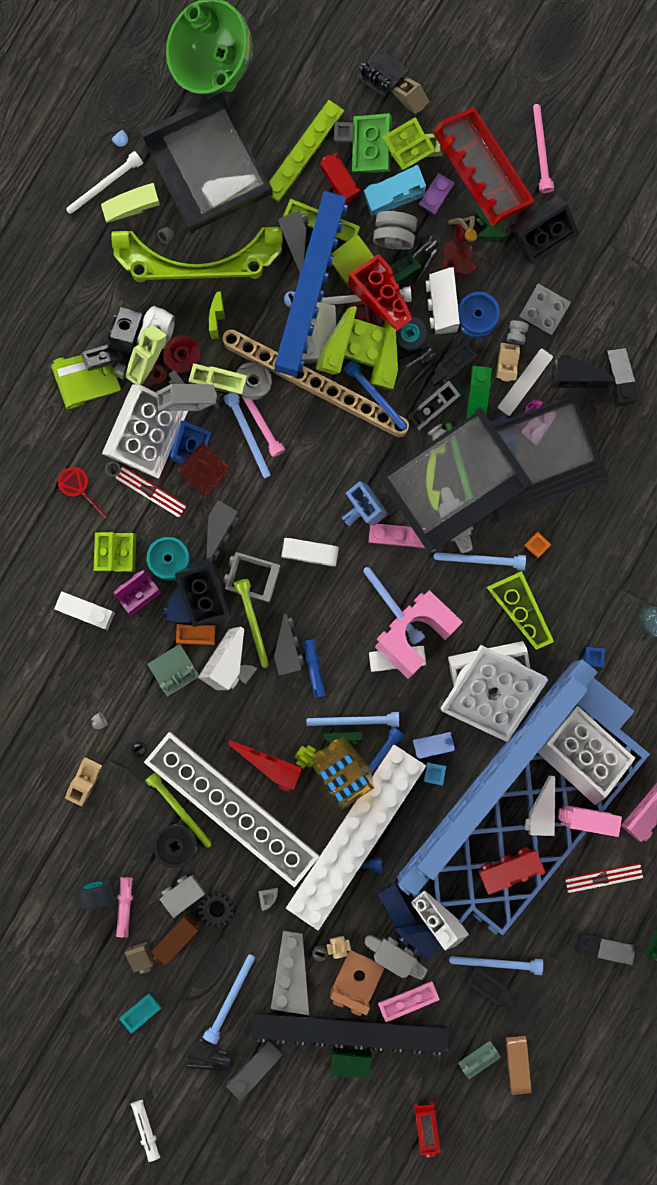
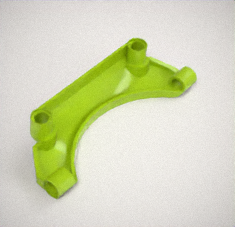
[112,227,283,282]

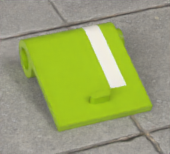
[51,355,121,409]

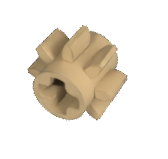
[327,936,351,959]

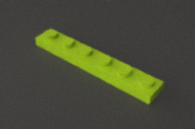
[269,100,344,202]

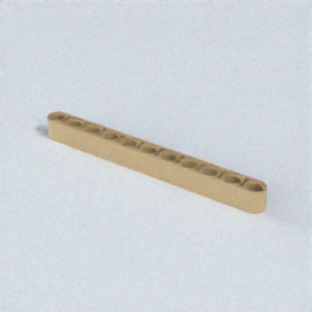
[223,330,409,437]

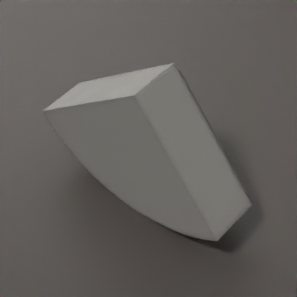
[237,665,257,684]
[258,887,278,911]

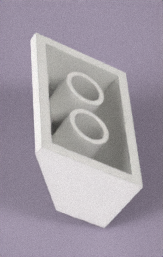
[425,267,460,335]
[301,302,336,364]

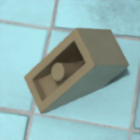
[391,76,429,114]
[125,942,154,974]

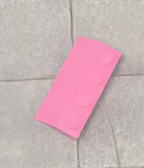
[621,783,657,842]

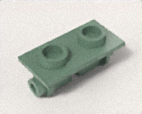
[458,1041,501,1079]

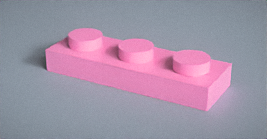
[368,524,426,548]
[378,981,440,1022]

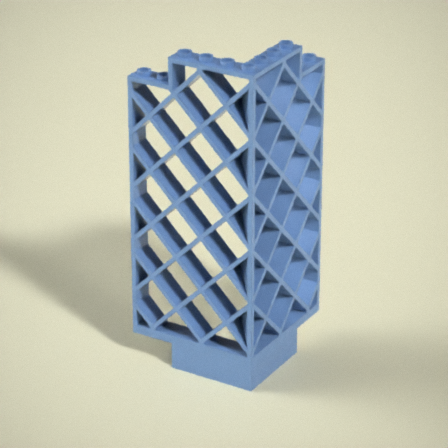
[397,660,650,935]

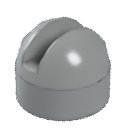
[91,712,108,729]

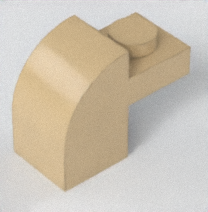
[496,343,520,382]
[65,757,102,806]

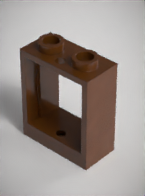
[151,914,201,966]

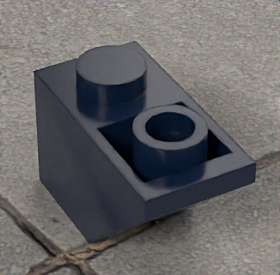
[396,924,441,960]

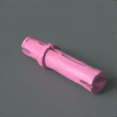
[116,877,133,937]

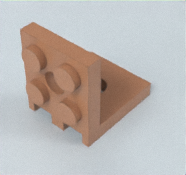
[330,950,385,1016]

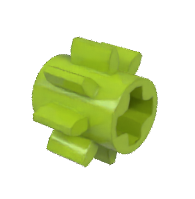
[294,745,318,769]

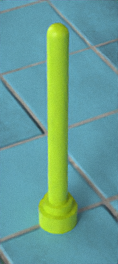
[234,579,269,668]
[145,772,212,848]

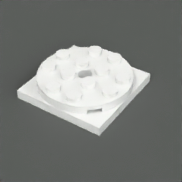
[441,645,548,742]

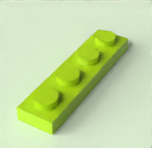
[283,199,360,243]

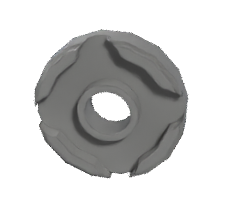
[236,362,272,400]

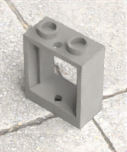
[157,384,217,411]
[223,552,281,603]

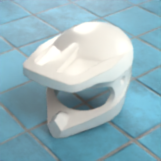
[137,306,175,350]

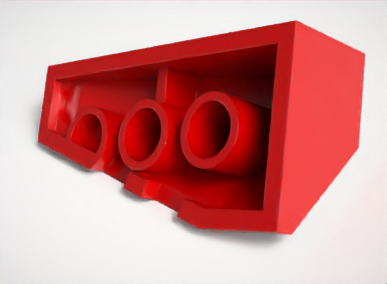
[348,254,412,331]
[228,740,302,792]

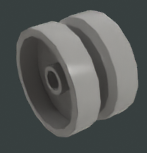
[373,211,417,250]

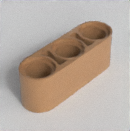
[506,1036,531,1095]

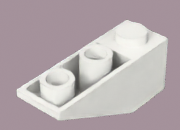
[411,891,469,950]

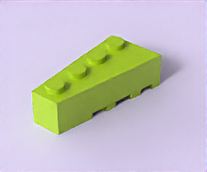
[487,571,554,650]

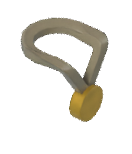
[448,216,477,242]

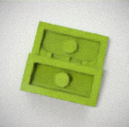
[382,117,435,170]
[331,234,374,289]
[209,292,225,339]
[94,532,136,572]

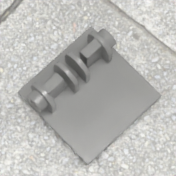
[519,284,571,335]

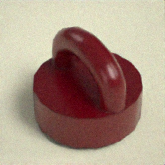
[455,223,468,243]

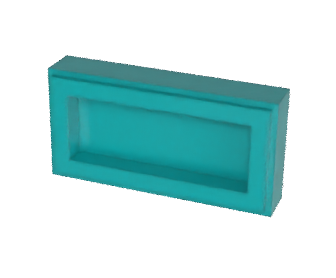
[119,993,162,1034]

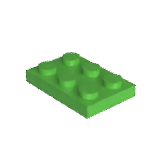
[352,113,392,174]

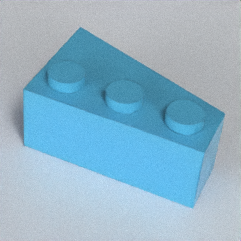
[364,165,426,216]

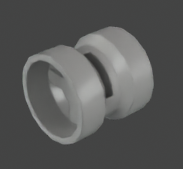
[506,321,529,345]

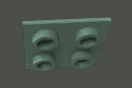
[147,644,199,697]

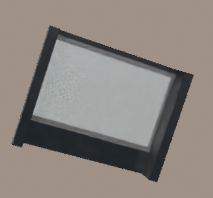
[140,93,273,234]
[462,394,609,524]
[377,407,533,553]

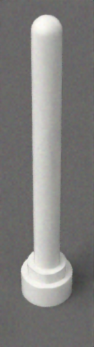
[67,151,143,214]
[321,286,412,305]

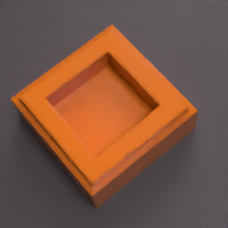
[524,532,551,559]

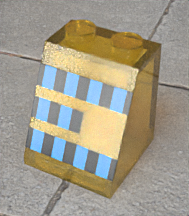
[312,737,374,809]

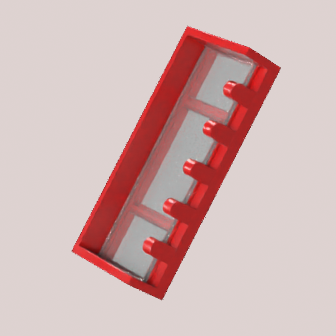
[432,108,535,226]

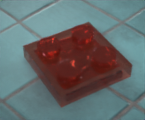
[177,443,230,497]

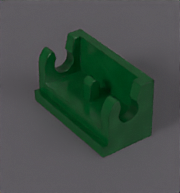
[390,252,421,285]
[331,1047,372,1079]

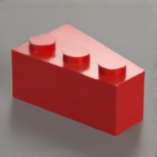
[478,847,546,894]

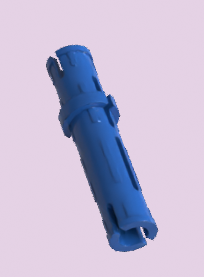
[302,639,326,698]

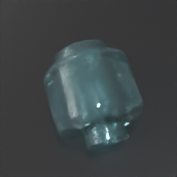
[640,607,657,637]

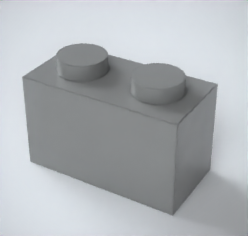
[160,874,206,918]

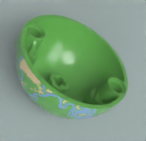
[166,0,253,95]

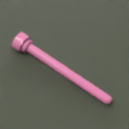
[533,104,554,193]
[242,396,285,458]

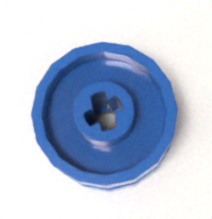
[458,292,500,339]

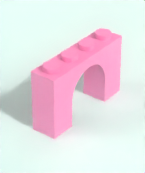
[375,590,462,679]
[557,805,622,837]

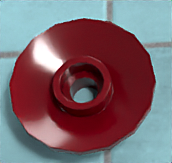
[163,335,200,373]

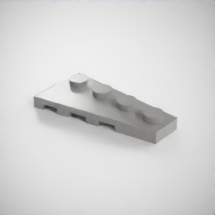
[271,930,309,1015]

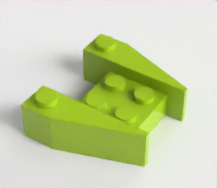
[316,306,398,390]

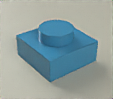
[423,763,446,785]

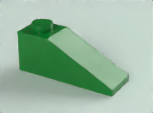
[466,366,492,428]

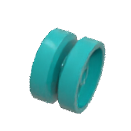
[147,537,191,581]

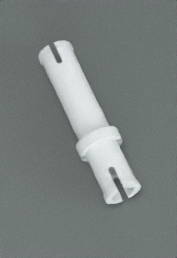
[131,1100,160,1162]

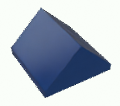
[170,420,211,469]

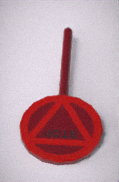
[58,467,108,519]

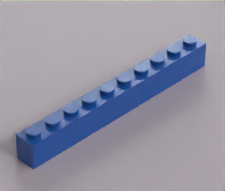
[274,191,348,377]

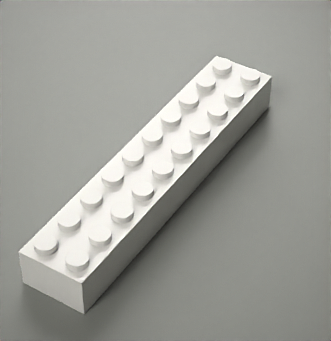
[144,732,319,887]
[286,745,426,930]

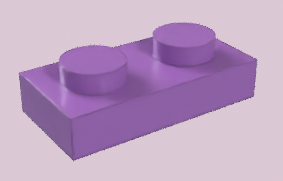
[419,173,454,216]

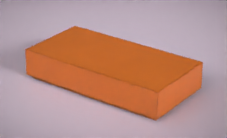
[176,624,215,645]

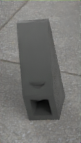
[206,500,240,560]
[274,614,304,676]

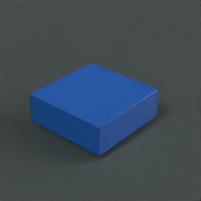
[584,647,605,668]

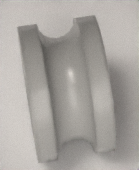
[428,424,447,441]

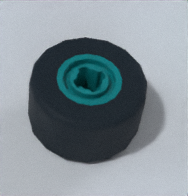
[396,317,427,353]
[76,880,114,910]

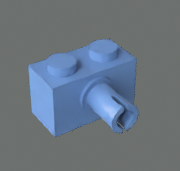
[342,481,389,526]

